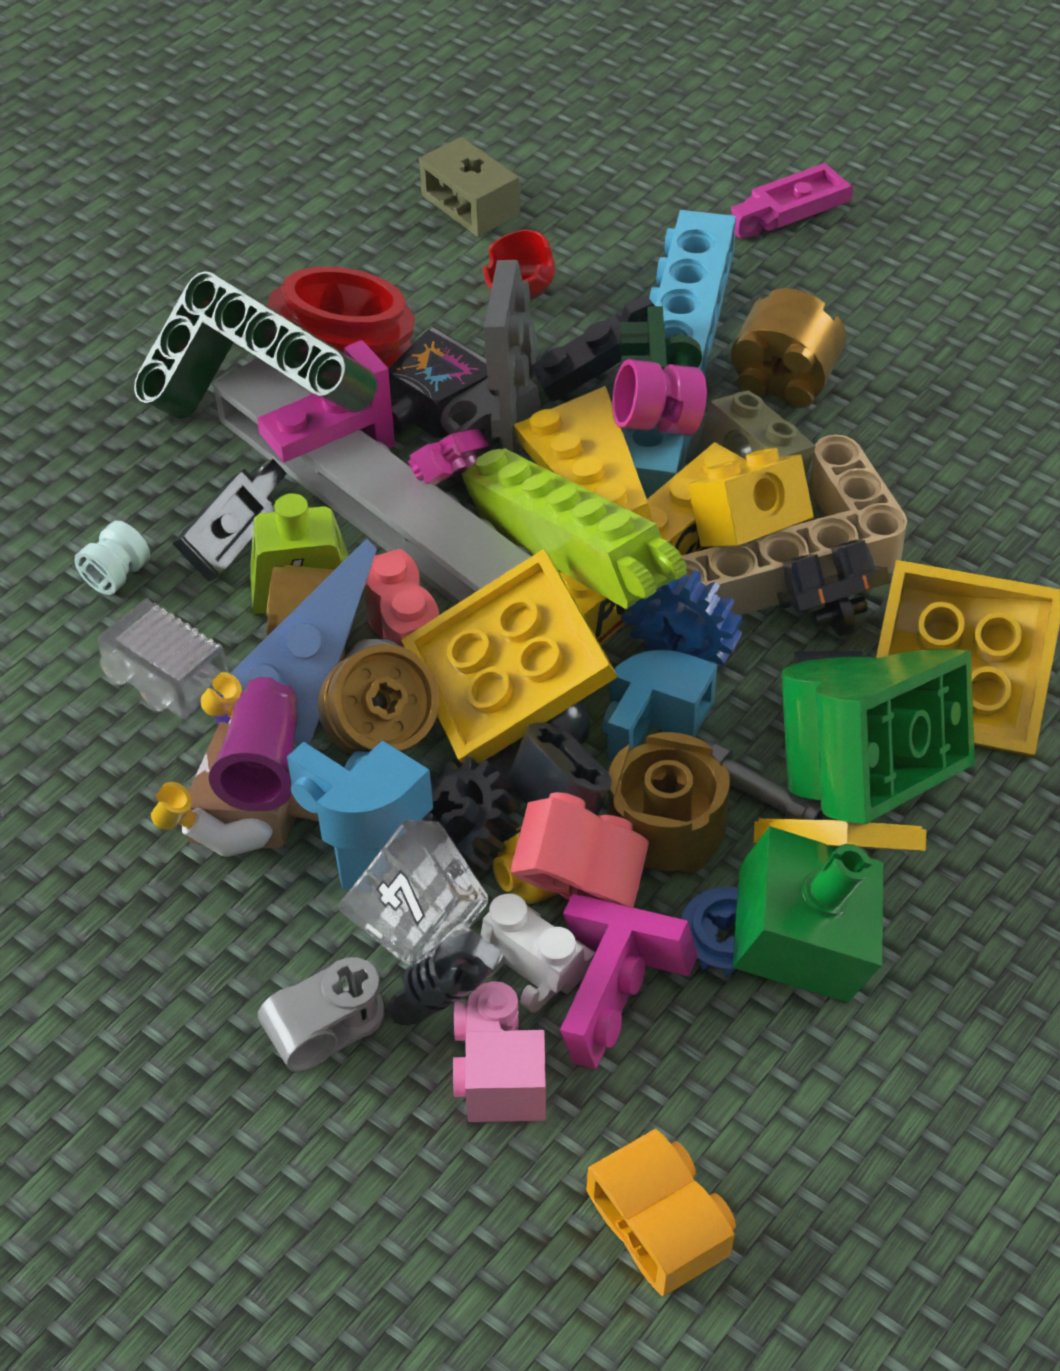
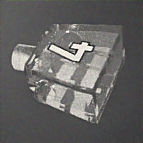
[337,820,488,965]

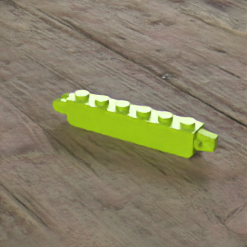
[461,448,688,609]

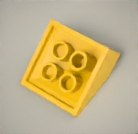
[876,560,1060,757]

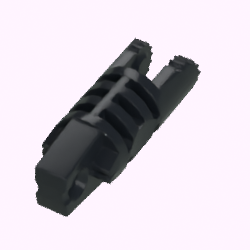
[388,931,502,1026]

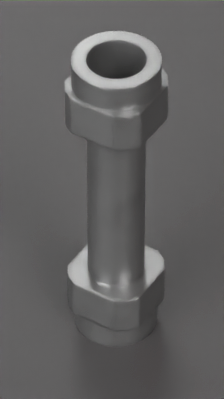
[704,740,826,820]

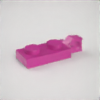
[731,163,853,239]
[408,428,489,485]

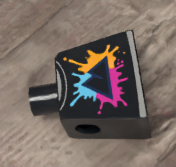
[388,326,487,438]

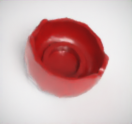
[483,229,556,300]

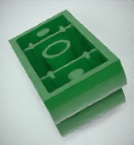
[782,649,975,824]

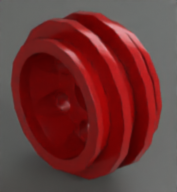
[267,267,415,369]

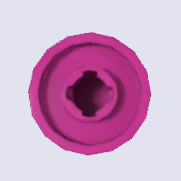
[612,359,707,436]

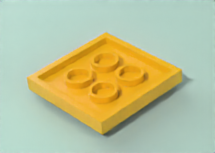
[401,549,618,764]

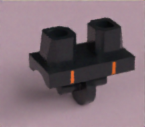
[777,539,891,636]

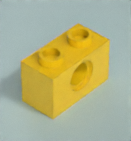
[688,448,814,547]

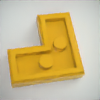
[753,819,927,851]

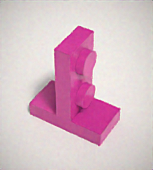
[257,340,395,463]
[560,894,698,1070]

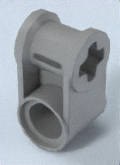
[258,957,385,1072]

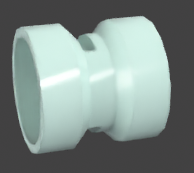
[74,520,151,595]

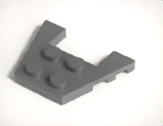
[484,260,539,456]

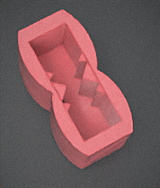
[364,548,439,648]
[510,792,649,908]

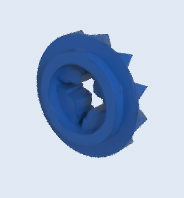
[681,887,738,977]

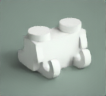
[480,894,596,1013]

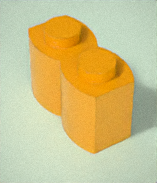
[586,1128,736,1297]

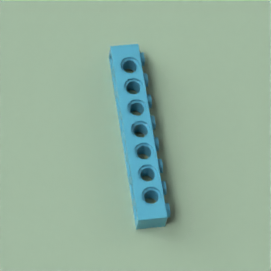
[621,210,736,499]

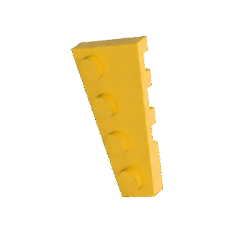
[514,386,652,521]

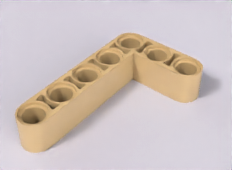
[683,434,907,615]

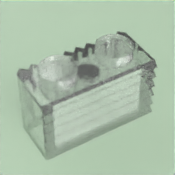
[97,597,228,719]

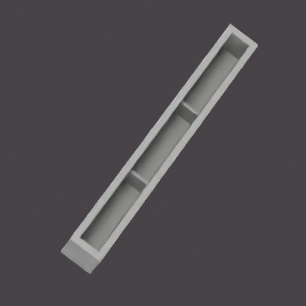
[213,357,532,605]

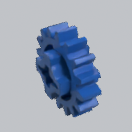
[621,570,743,666]

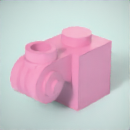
[453,981,546,1122]

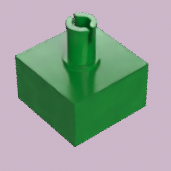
[733,826,884,1003]

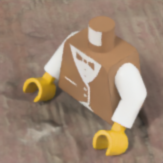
[151,672,319,857]

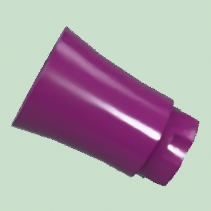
[208,677,298,811]

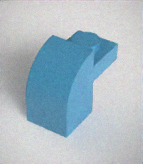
[602,650,717,761]
[287,740,433,851]

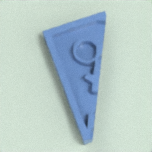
[230,539,377,747]

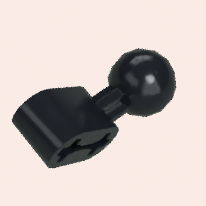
[507,700,612,816]

